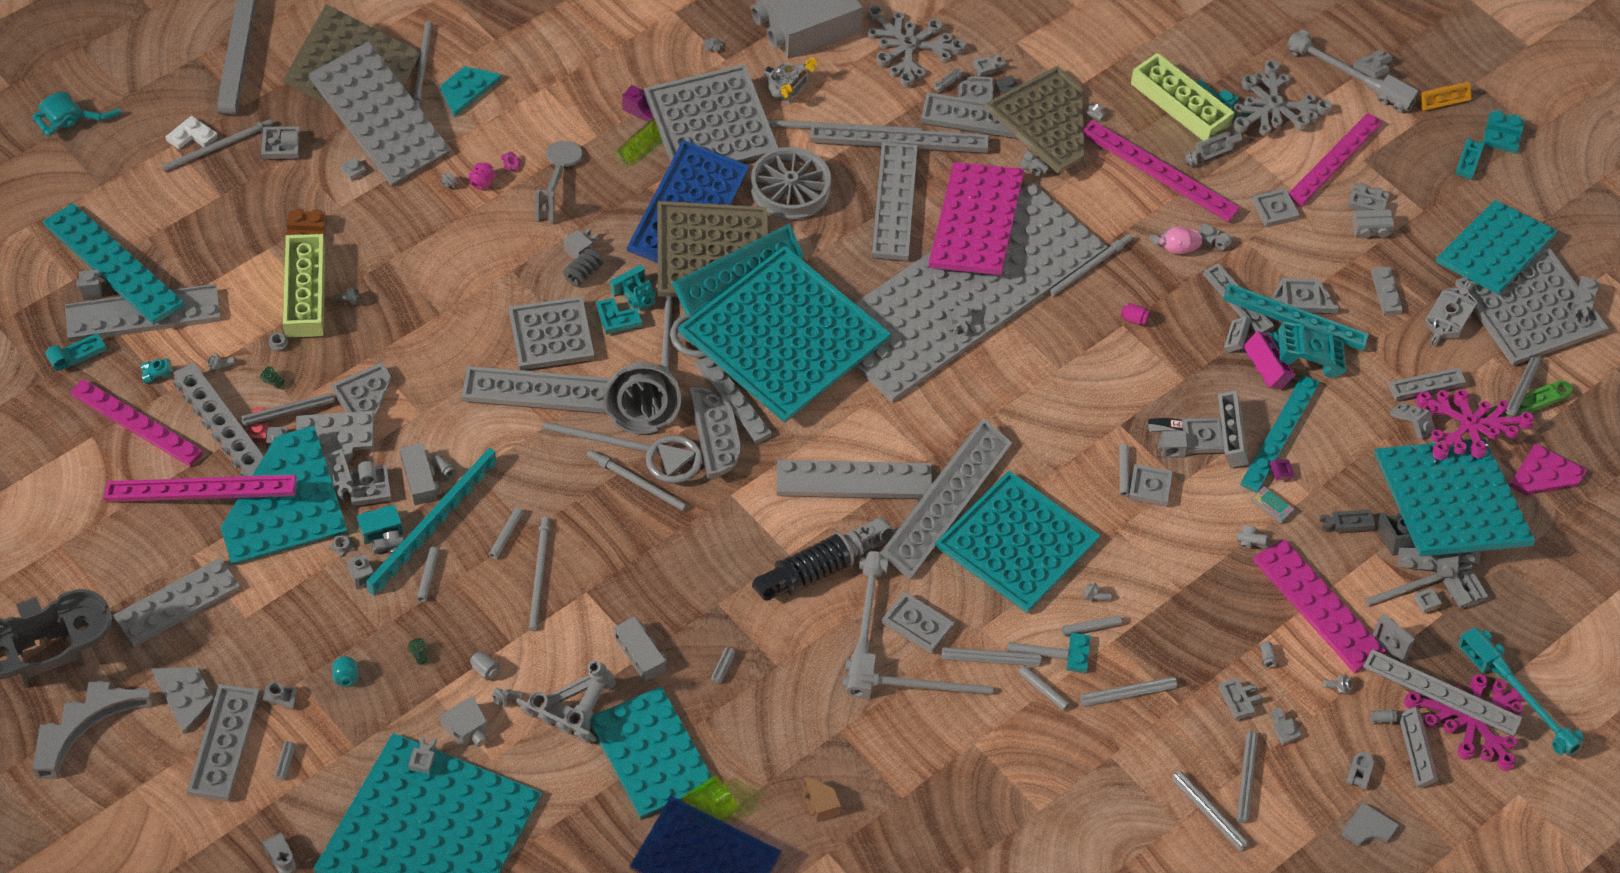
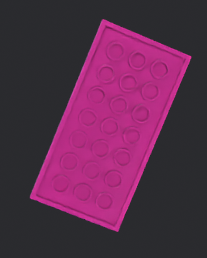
[929,162,1024,275]

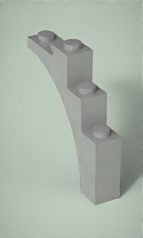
[1398,548,1501,578]
[33,681,153,779]

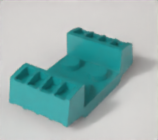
[1278,322,1347,378]

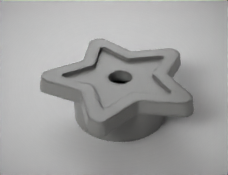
[328,535,354,557]

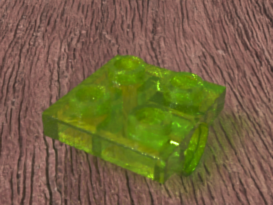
[682,775,740,832]

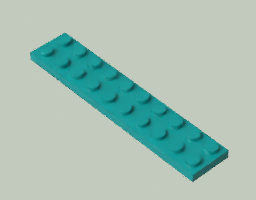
[43,203,184,325]

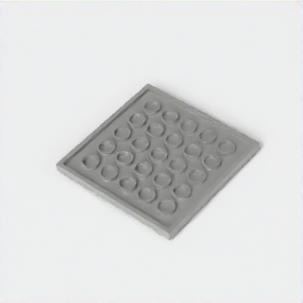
[644,64,778,163]
[1455,248,1608,366]

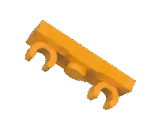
[1419,82,1471,110]

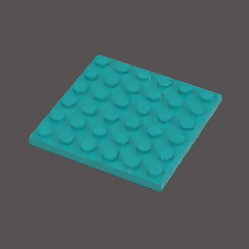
[935,470,1100,613]

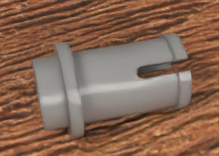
[432,455,455,478]
[1260,641,1277,668]
[1370,708,1397,724]

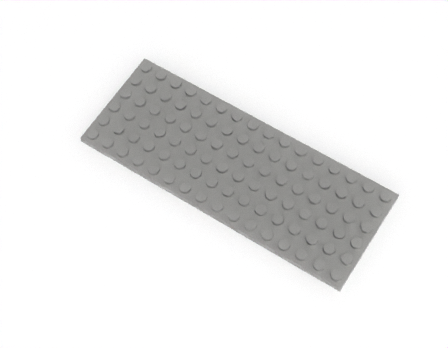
[854,182,1108,403]

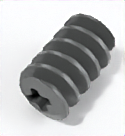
[563,249,604,287]

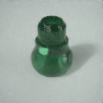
[260,366,285,389]
[408,638,428,665]

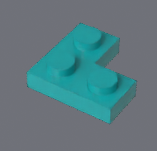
[596,298,642,335]

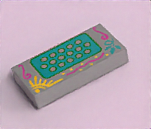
[1251,486,1294,524]

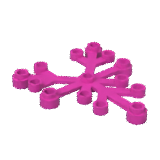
[1416,389,1534,460]
[1404,674,1526,771]

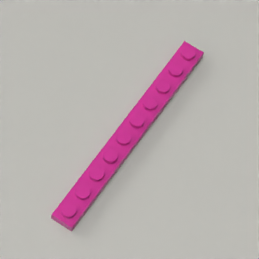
[1082,120,1240,223]
[104,475,297,502]

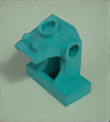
[610,264,656,311]

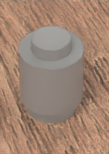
[470,651,500,680]

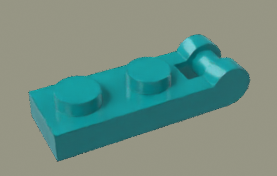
[1455,137,1485,180]

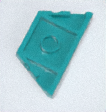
[440,66,502,117]

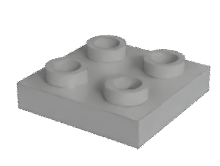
[261,126,300,159]
[349,461,391,506]

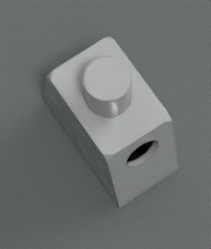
[440,696,488,747]

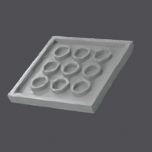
[508,296,595,370]

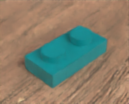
[1066,633,1091,673]

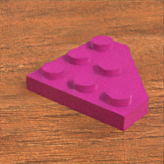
[1509,444,1587,495]

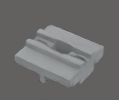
[1443,570,1488,608]

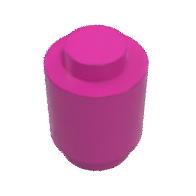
[1121,303,1150,326]

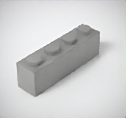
[1218,390,1249,468]

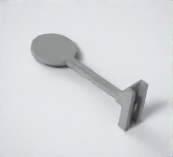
[535,141,582,224]

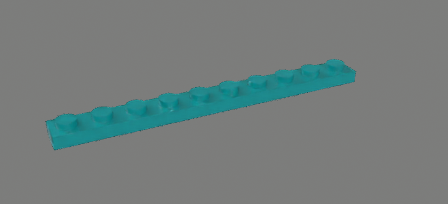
[366,448,497,596]

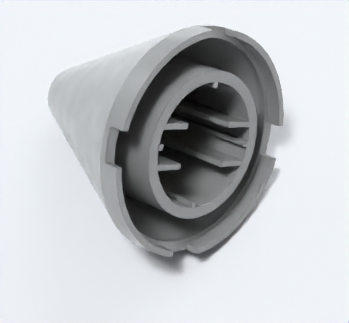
[604,359,681,434]

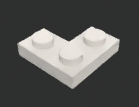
[165,116,218,150]

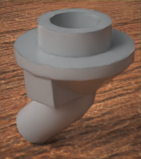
[207,353,235,371]
[1083,583,1111,602]
[1323,674,1353,694]
[492,687,522,707]

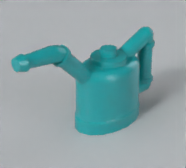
[32,92,122,136]

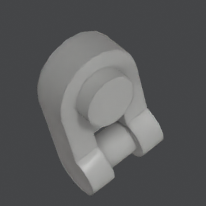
[1346,752,1374,790]

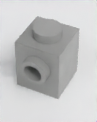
[76,270,102,300]
[346,554,374,590]

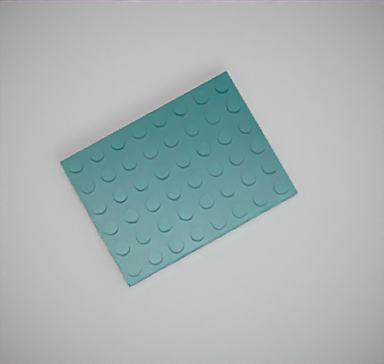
[1374,438,1535,557]

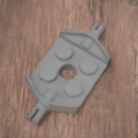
[1425,280,1477,347]

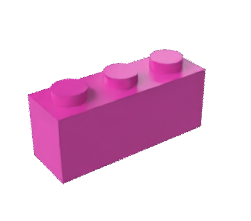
[1243,331,1296,390]

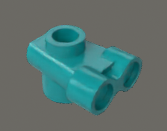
[141,358,173,384]

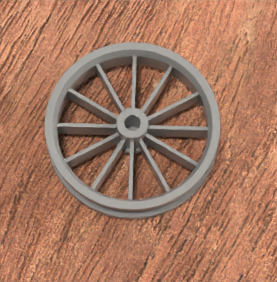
[751,147,831,220]

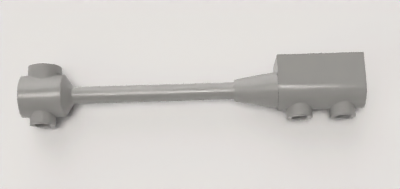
[1287,30,1418,113]
[843,551,888,699]

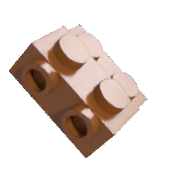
[285,208,327,243]

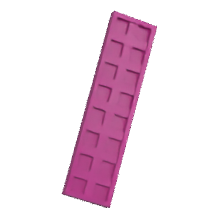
[1253,539,1386,674]

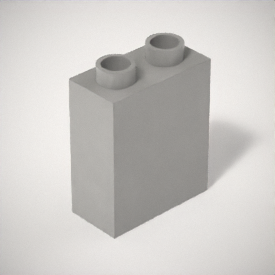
[751,0,863,58]

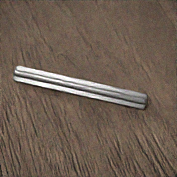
[1506,356,1541,416]
[241,393,335,426]
[941,647,1041,666]
[1080,677,1177,706]
[1237,731,1258,823]
[1172,771,1248,851]

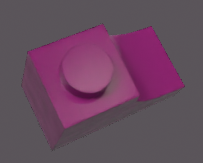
[622,84,655,124]

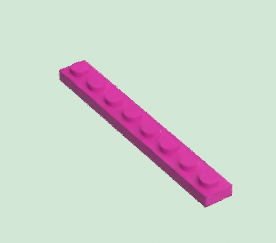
[1288,113,1382,207]
[70,379,203,467]

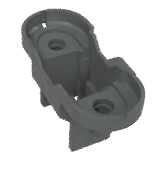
[0,589,112,687]

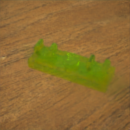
[615,119,660,165]

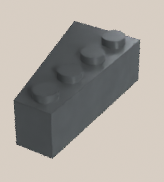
[1377,513,1416,556]

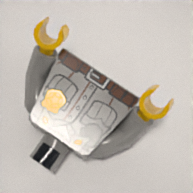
[764,58,818,104]

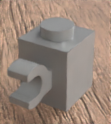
[564,228,598,259]

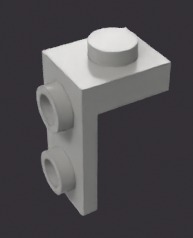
[1390,403,1435,439]

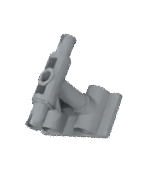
[516,660,616,743]

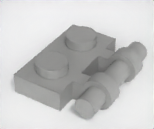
[1348,183,1389,210]

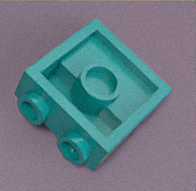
[1482,110,1525,154]

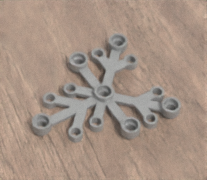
[868,6,965,88]
[1233,60,1332,136]

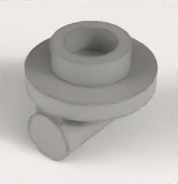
[1085,103,1106,122]

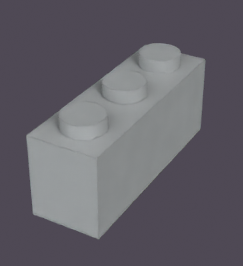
[400,443,440,506]
[613,617,667,682]

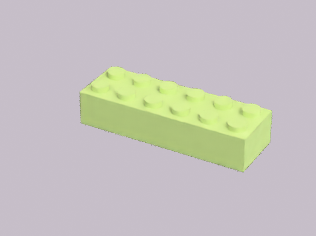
[1131,53,1234,140]
[283,234,325,338]

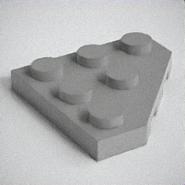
[331,362,391,421]

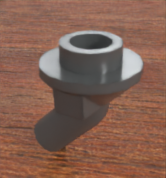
[334,287,361,305]

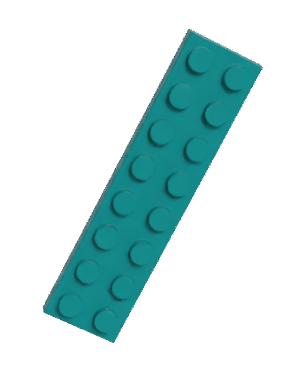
[672,224,804,317]

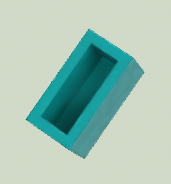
[357,504,403,544]

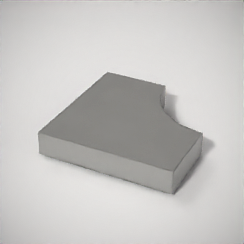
[1341,803,1398,846]

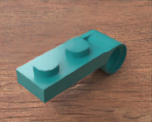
[45,333,107,371]

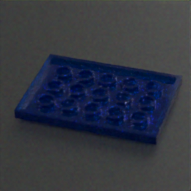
[629,796,782,873]

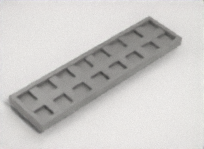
[872,142,917,261]

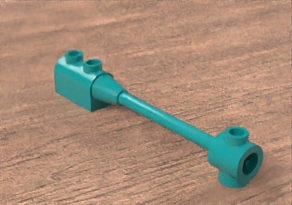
[1458,627,1584,756]

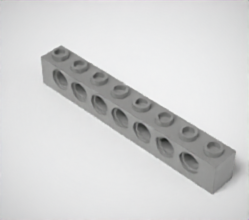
[173,362,264,477]

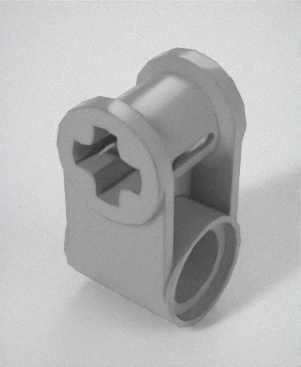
[262,832,296,873]

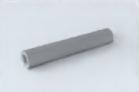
[1119,444,1129,497]
[489,508,523,559]
[416,547,439,602]
[1062,615,1122,636]
[1008,642,1069,659]
[1018,665,1070,711]

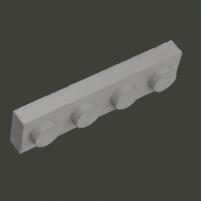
[1388,367,1466,401]
[1398,707,1438,788]

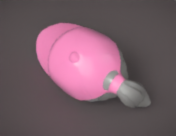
[1149,227,1202,254]

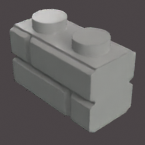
[1352,209,1394,238]

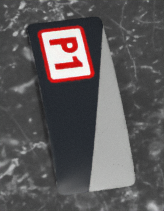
[1148,418,1183,432]

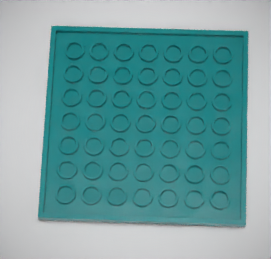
[678,245,891,423]
[313,733,542,873]

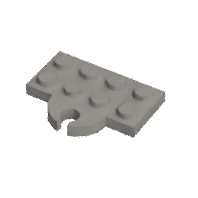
[296,411,374,464]

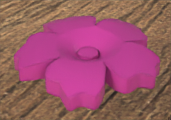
[501,151,521,172]

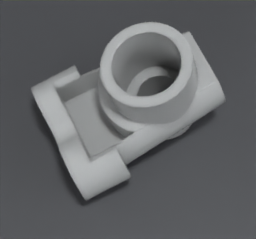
[1019,150,1049,177]
[1237,525,1269,549]
[371,531,404,554]
[263,682,297,709]

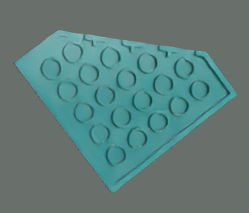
[220,426,347,565]

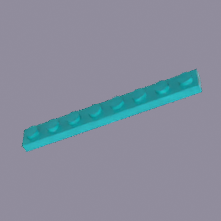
[1223,283,1369,351]
[1240,374,1319,493]

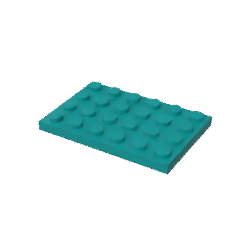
[1436,200,1557,295]
[590,686,716,820]

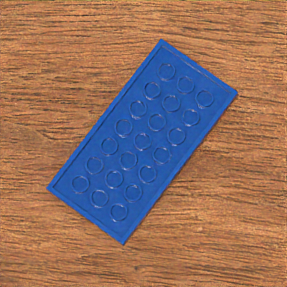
[626,140,749,263]

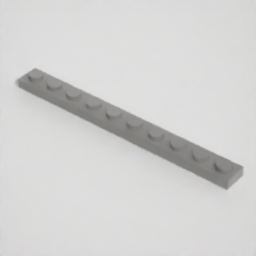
[810,124,988,153]

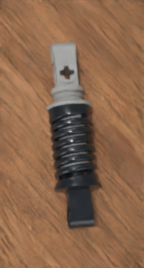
[752,517,895,601]

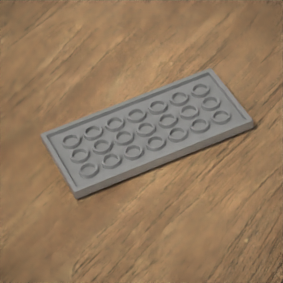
[309,41,451,186]

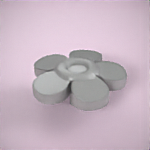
[703,38,723,51]

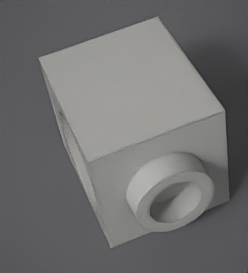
[1158,431,1188,458]

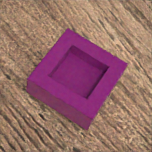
[1270,459,1295,480]

